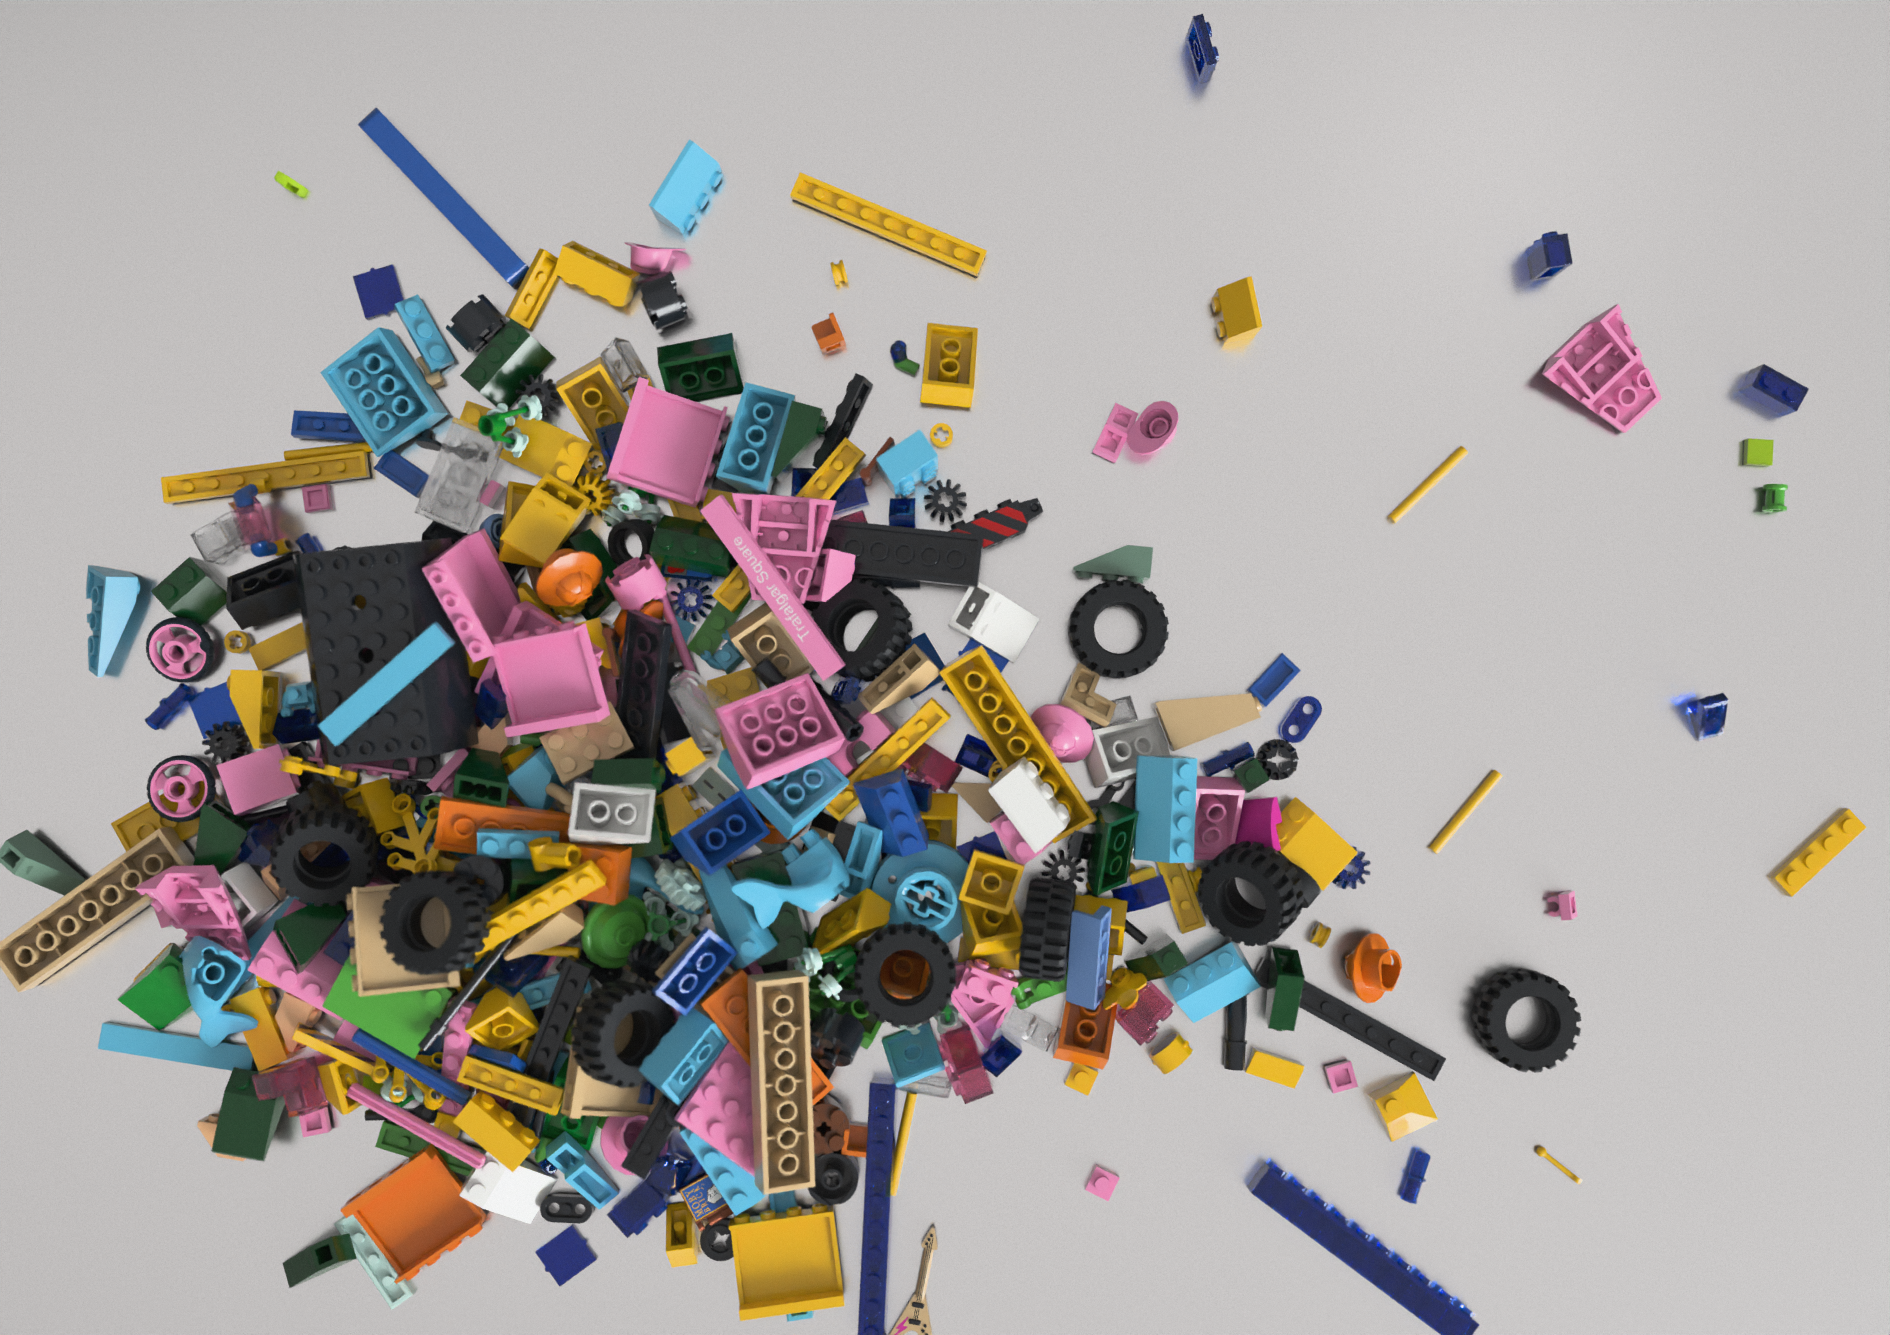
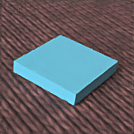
[881,1022,946,1088]

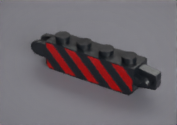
[939,498,1043,552]

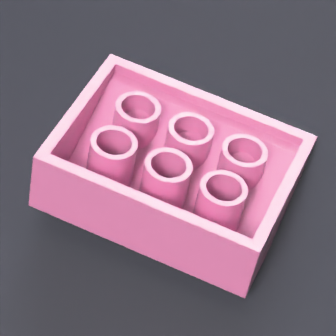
[715,673,845,790]
[247,898,355,1021]

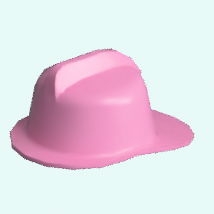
[625,242,686,274]
[1127,401,1178,455]

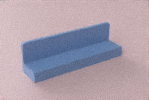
[1066,905,1112,1010]

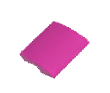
[1235,797,1282,851]

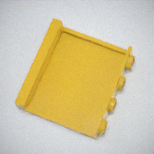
[729,1203,844,1321]

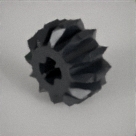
[516,374,560,417]
[924,479,967,523]
[202,721,249,763]
[1041,849,1085,889]
[626,939,670,983]

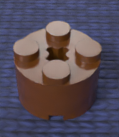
[813,1095,849,1155]

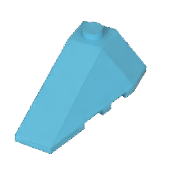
[86,565,140,677]
[699,865,778,971]

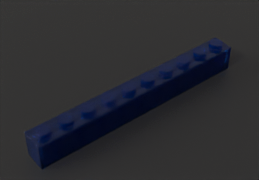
[858,1078,898,1335]
[1247,1162,1479,1335]

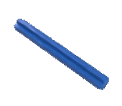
[352,1028,471,1105]

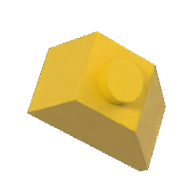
[666,1202,698,1267]

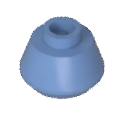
[479,514,503,549]

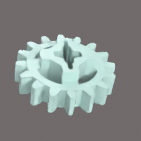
[655,862,706,912]

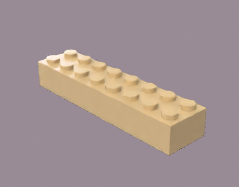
[0,826,194,993]
[747,970,815,1195]

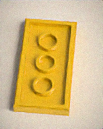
[111,781,220,852]

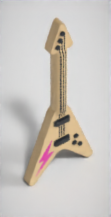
[888,1226,938,1335]

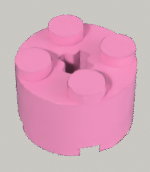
[605,554,667,611]

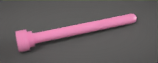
[658,593,709,709]

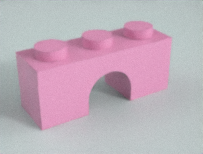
[826,709,896,778]

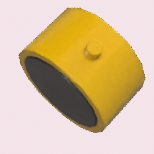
[1149,1032,1193,1074]

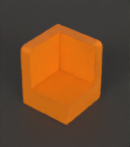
[811,312,846,355]
[841,1122,870,1158]

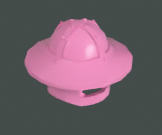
[1030,704,1094,763]
[600,1115,668,1175]

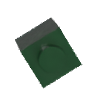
[1230,757,1270,793]

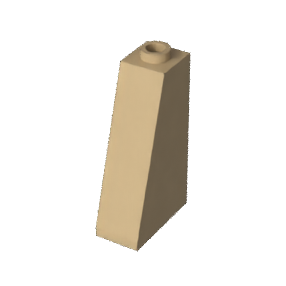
[1153,693,1262,751]

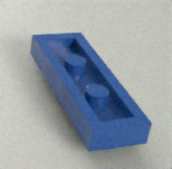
[291,410,366,442]

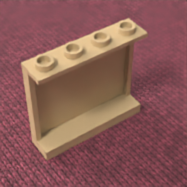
[347,884,460,997]
[561,1006,676,1118]

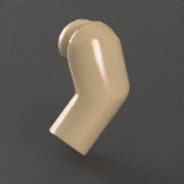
[545,783,573,814]

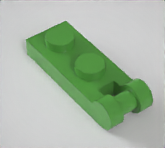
[1011,960,1069,1010]

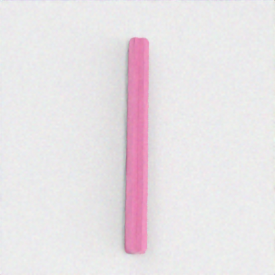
[347,1083,486,1169]

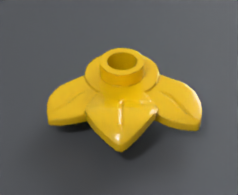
[1103,968,1147,1010]

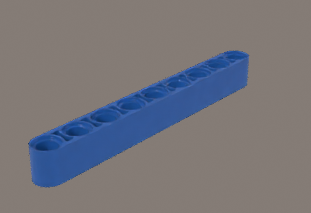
[358,108,529,287]

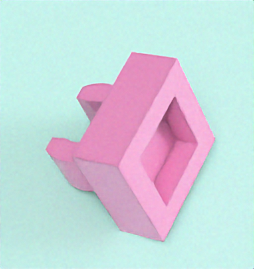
[1547,891,1577,920]

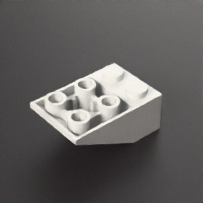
[948,582,1039,663]

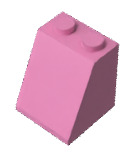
[216,744,302,816]
[990,811,1052,865]

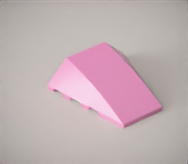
[1542,304,1662,433]
[732,493,837,604]
[135,865,252,960]

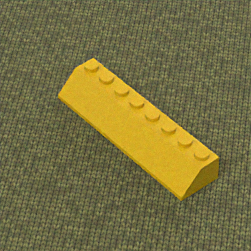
[939,645,1097,843]

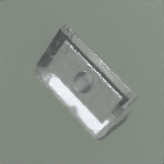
[600,337,649,392]
[1085,696,1138,730]
[898,1075,952,1098]

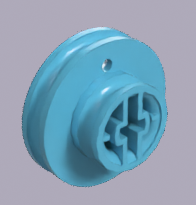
[872,840,968,943]

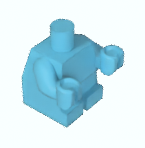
[700,630,746,674]
[281,681,315,717]

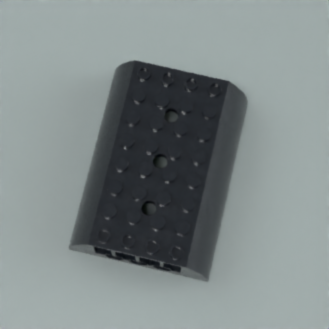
[293,538,479,765]

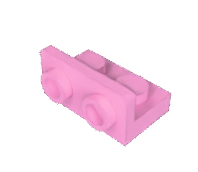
[427,747,471,797]
[956,959,1019,1007]

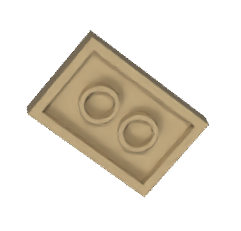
[539,701,635,785]

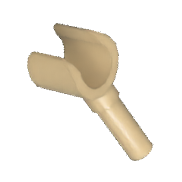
[416,356,444,388]

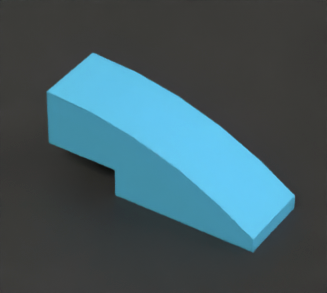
[839,821,883,899]
[545,1131,619,1210]

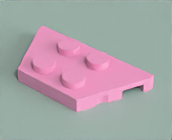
[929,958,1015,1048]

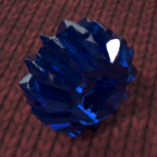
[670,578,714,622]
[1332,846,1370,889]

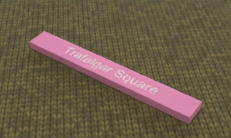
[700,495,846,681]

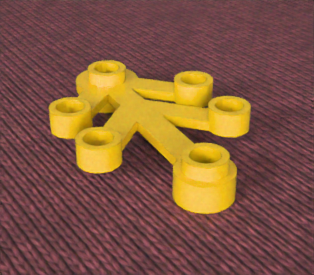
[279,755,358,789]
[380,794,441,873]
[371,1049,446,1110]

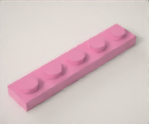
[438,996,477,1117]

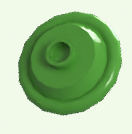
[581,894,651,969]

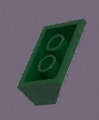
[460,318,556,411]
[657,333,744,401]
[649,515,733,578]
[559,528,619,621]
[1087,801,1139,896]

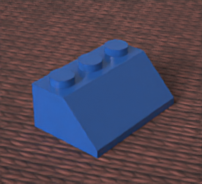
[853,768,929,857]
[670,789,771,876]
[653,926,738,1016]

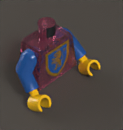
[228,477,292,557]

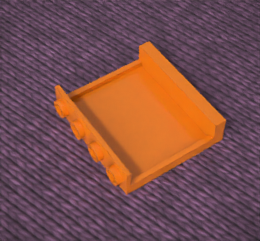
[340,1143,487,1284]

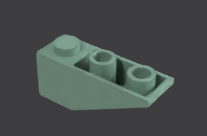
[1072,545,1153,584]
[0,830,85,896]

